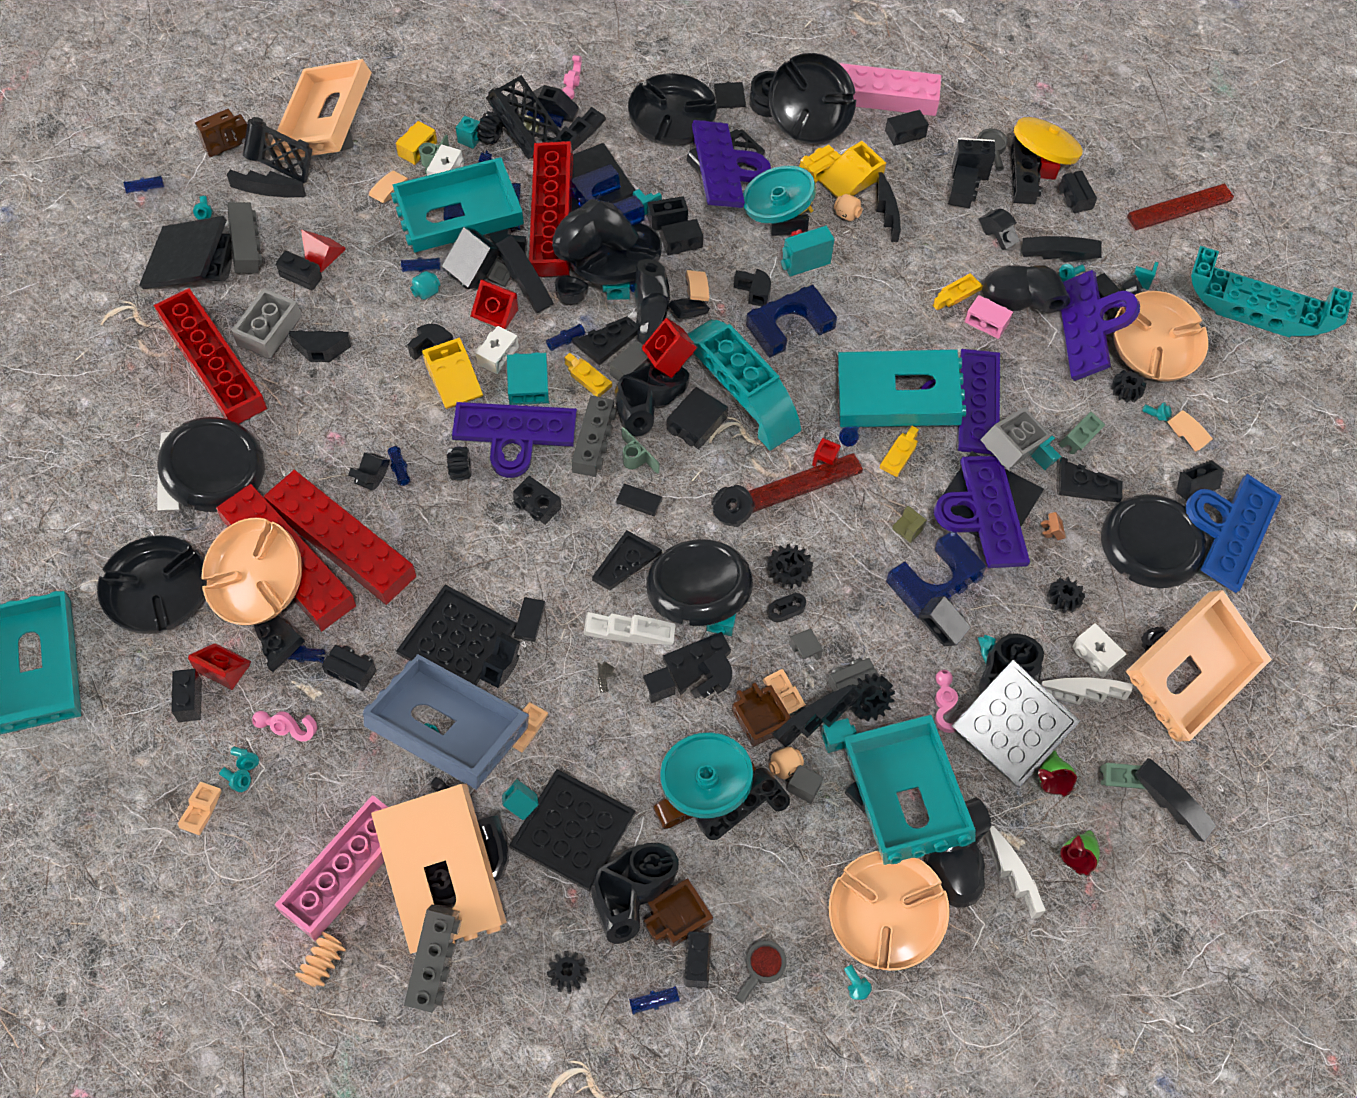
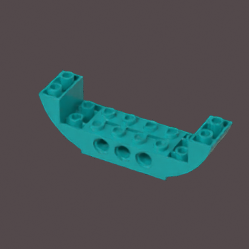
[1191,246,1353,338]
[687,320,801,451]

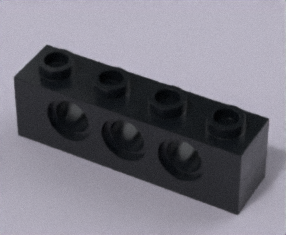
[1010,136,1042,204]

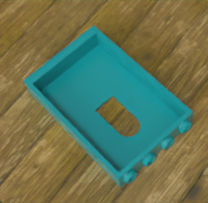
[391,157,524,253]
[838,349,966,427]
[0,591,82,735]
[844,715,975,865]

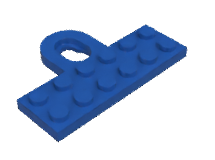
[1186,474,1282,593]

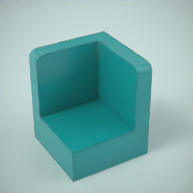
[633,189,662,216]
[1133,262,1159,290]
[1031,435,1061,470]
[502,779,539,820]

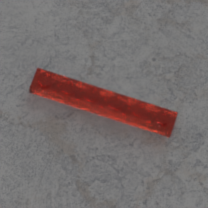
[1127,183,1234,230]
[749,453,863,513]

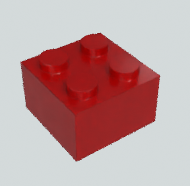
[641,317,697,378]

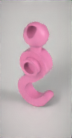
[562,55,582,99]
[935,670,958,733]
[252,711,317,741]

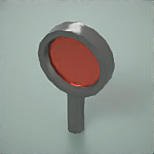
[735,941,787,1004]

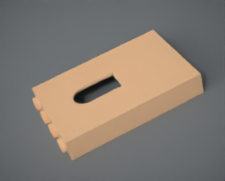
[271,59,372,160]
[1126,590,1272,742]
[371,784,507,954]

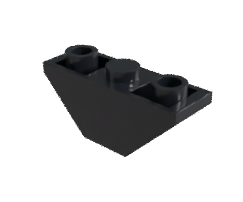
[526,85,579,122]
[201,233,232,281]
[289,330,352,362]

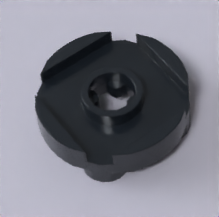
[712,485,755,527]

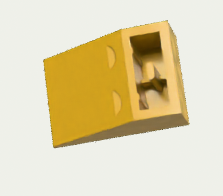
[818,141,886,198]
[422,337,483,409]

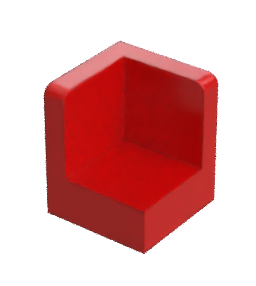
[1038,157,1061,180]
[812,438,841,467]

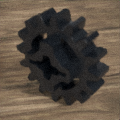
[767,544,813,589]
[850,673,895,722]

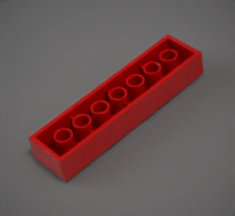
[529,141,573,277]
[154,288,267,424]
[263,469,417,605]
[216,484,356,632]

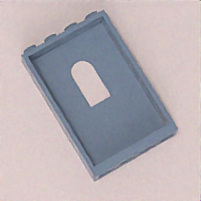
[363,654,529,790]

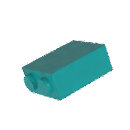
[781,225,835,277]
[507,352,549,405]

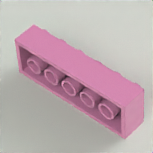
[839,63,941,116]
[275,795,388,941]

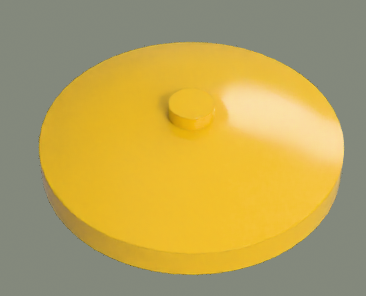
[1014,117,1083,165]

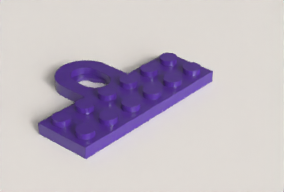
[692,120,771,208]
[1061,270,1140,381]
[921,349,1000,455]
[452,402,577,478]
[934,456,1030,568]

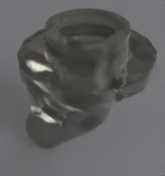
[597,661,616,693]

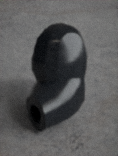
[552,199,638,262]
[635,259,670,345]
[982,265,1070,313]
[615,365,690,436]
[978,633,1044,693]
[926,797,991,908]
[424,814,509,905]
[591,843,679,944]

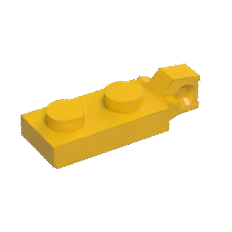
[932,273,983,311]
[564,353,612,397]
[879,426,919,477]

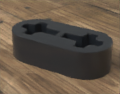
[767,593,806,623]

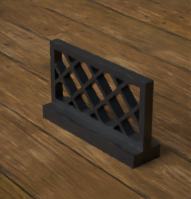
[486,75,560,160]

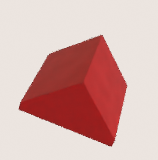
[470,280,518,330]
[188,643,251,690]

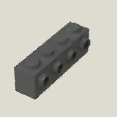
[228,202,262,273]
[571,395,617,477]
[404,904,462,1013]

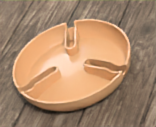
[1113,291,1208,382]
[202,518,302,625]
[829,851,949,971]

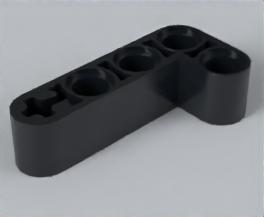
[697,768,790,840]

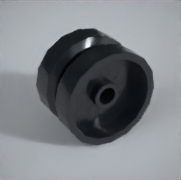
[750,71,776,117]

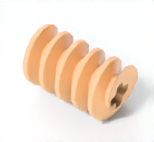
[295,932,346,987]

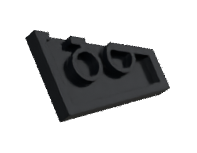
[572,316,638,365]
[1059,456,1123,503]
[592,530,662,591]
[254,615,305,672]
[663,632,731,695]

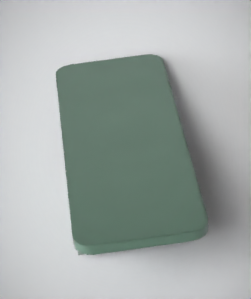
[419,135,449,176]
[622,427,660,474]

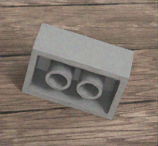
[231,288,301,359]
[981,407,1051,470]

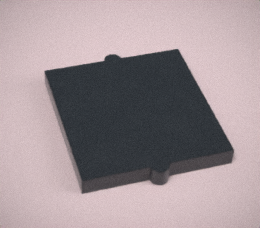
[714,81,746,109]

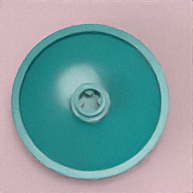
[743,166,816,223]
[660,733,753,818]

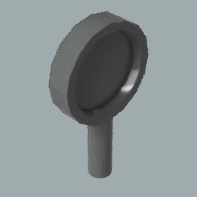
[977,128,1008,171]

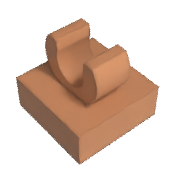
[1041,512,1066,540]

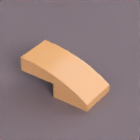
[369,170,408,203]
[685,270,709,301]
[1167,410,1213,452]
[763,669,806,714]
[513,702,548,753]
[178,782,221,835]

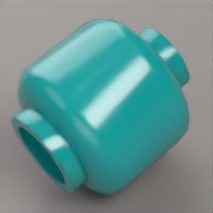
[410,271,440,300]

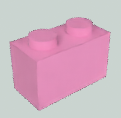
[965,295,1013,339]

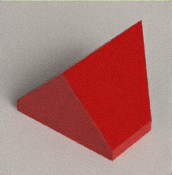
[301,229,346,273]

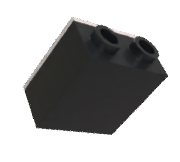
[952,138,996,180]

